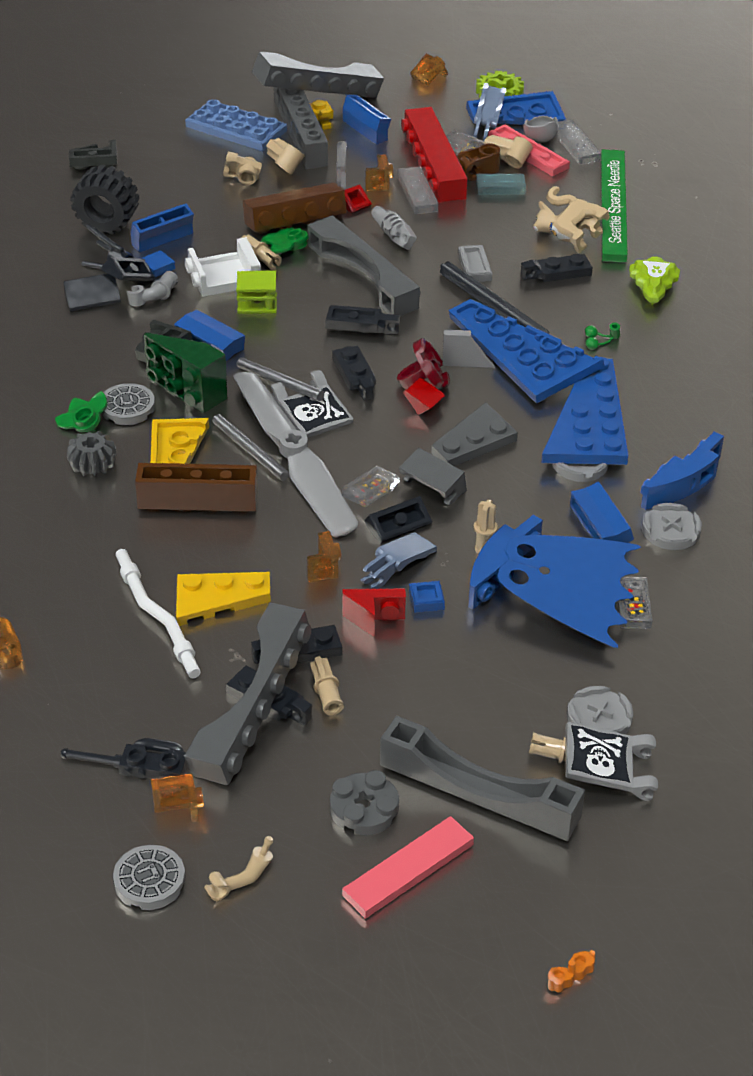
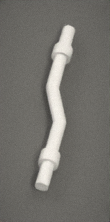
[116,549,201,678]

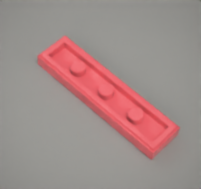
[488,124,570,177]
[342,816,474,919]

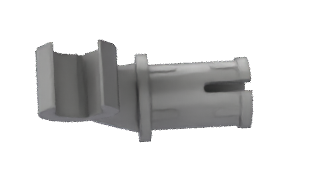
[127,271,178,306]

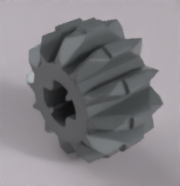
[67,430,117,476]

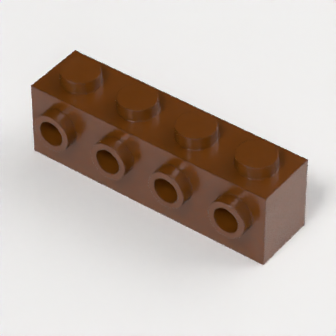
[242,182,346,233]
[135,463,258,512]

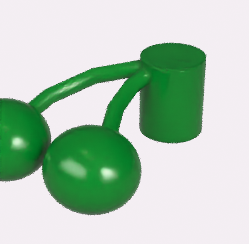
[585,322,621,350]

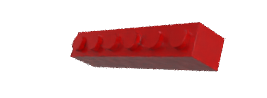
[401,107,468,202]

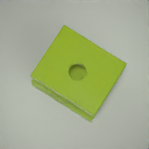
[236,271,277,314]

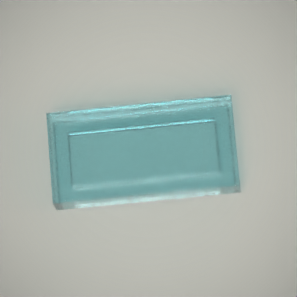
[476,174,526,194]

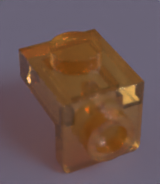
[410,53,448,86]
[365,154,393,191]
[307,531,341,582]
[151,774,204,822]

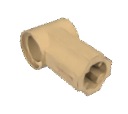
[484,135,533,169]
[266,138,305,175]

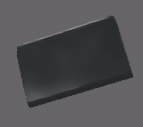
[100,257,156,281]
[63,274,121,311]
[364,496,433,543]

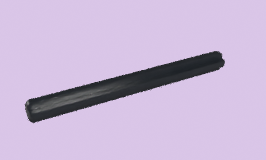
[440,261,550,334]

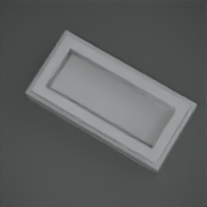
[458,245,492,282]

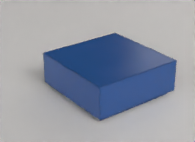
[142,250,175,277]
[409,581,445,613]

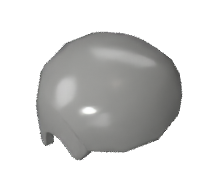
[523,115,558,143]

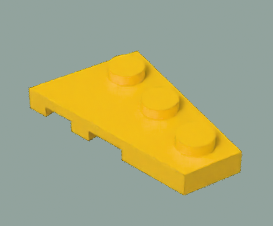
[150,418,209,479]
[176,572,271,626]

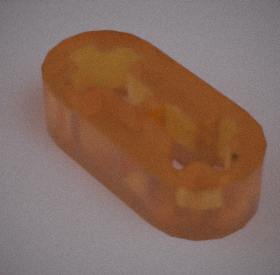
[0,617,23,670]

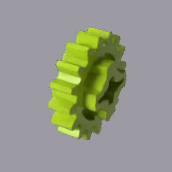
[476,71,524,98]

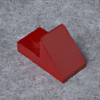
[342,588,406,637]

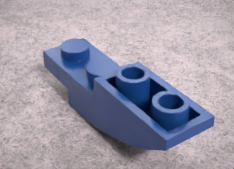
[640,432,724,510]
[468,515,543,609]

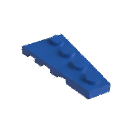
[466,91,567,127]

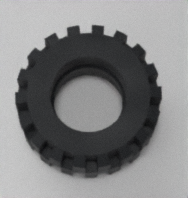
[70,165,139,234]

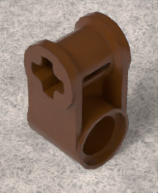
[457,143,500,181]

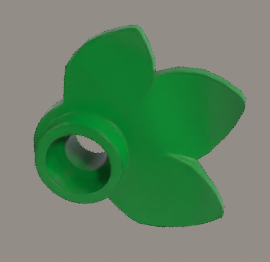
[260,228,309,254]
[55,391,108,432]

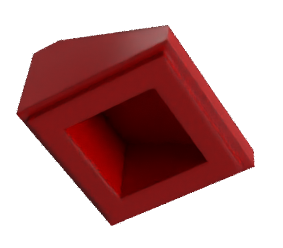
[345,184,372,213]
[403,377,445,415]

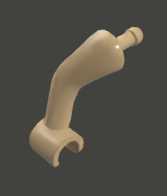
[204,836,273,901]

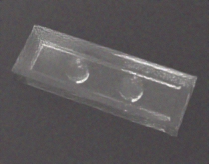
[555,119,601,164]
[397,166,439,214]

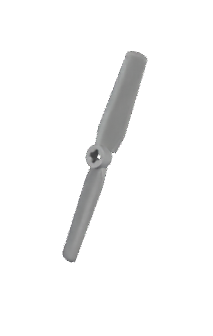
[233,372,359,538]

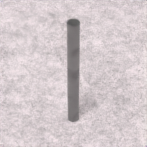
[237,357,325,401]
[212,414,289,481]

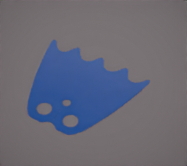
[498,535,641,648]

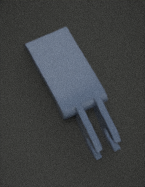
[473,83,506,142]
[360,532,437,589]

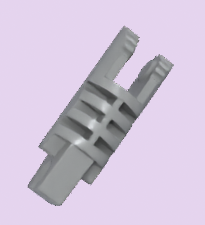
[371,206,417,250]

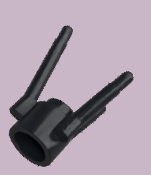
[81,224,134,269]

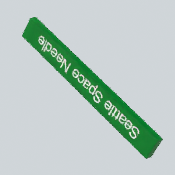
[601,149,628,263]

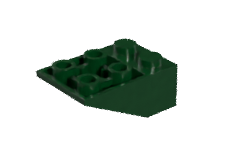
[144,333,228,413]

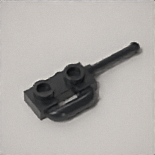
[60,738,187,783]

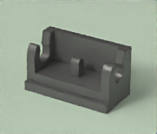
[399,448,467,505]

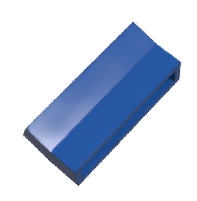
[343,95,391,145]
[131,203,194,253]
[174,310,245,361]
[570,481,634,543]

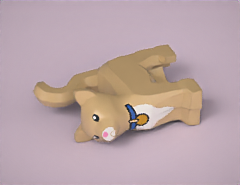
[533,186,610,253]

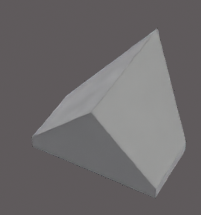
[443,330,496,368]

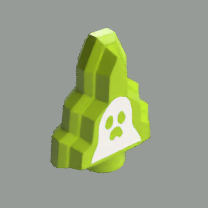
[629,256,680,305]

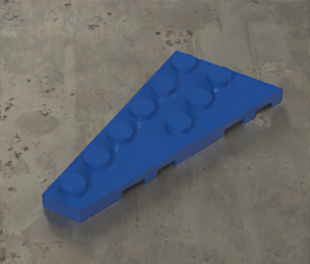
[448,299,604,404]
[541,357,628,465]

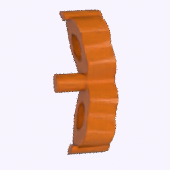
[548,950,595,992]

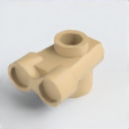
[223,151,262,185]

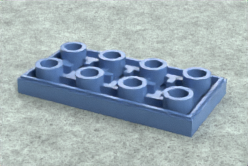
[185,99,287,152]

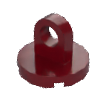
[397,338,450,390]

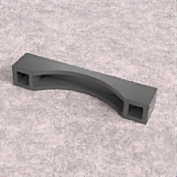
[252,51,384,98]
[308,216,421,316]
[184,602,311,785]
[380,716,585,841]

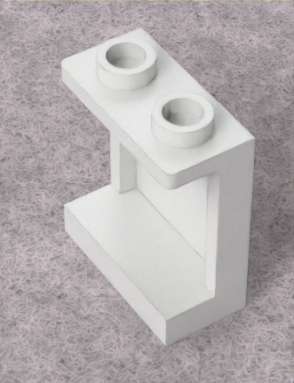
[185,237,261,297]

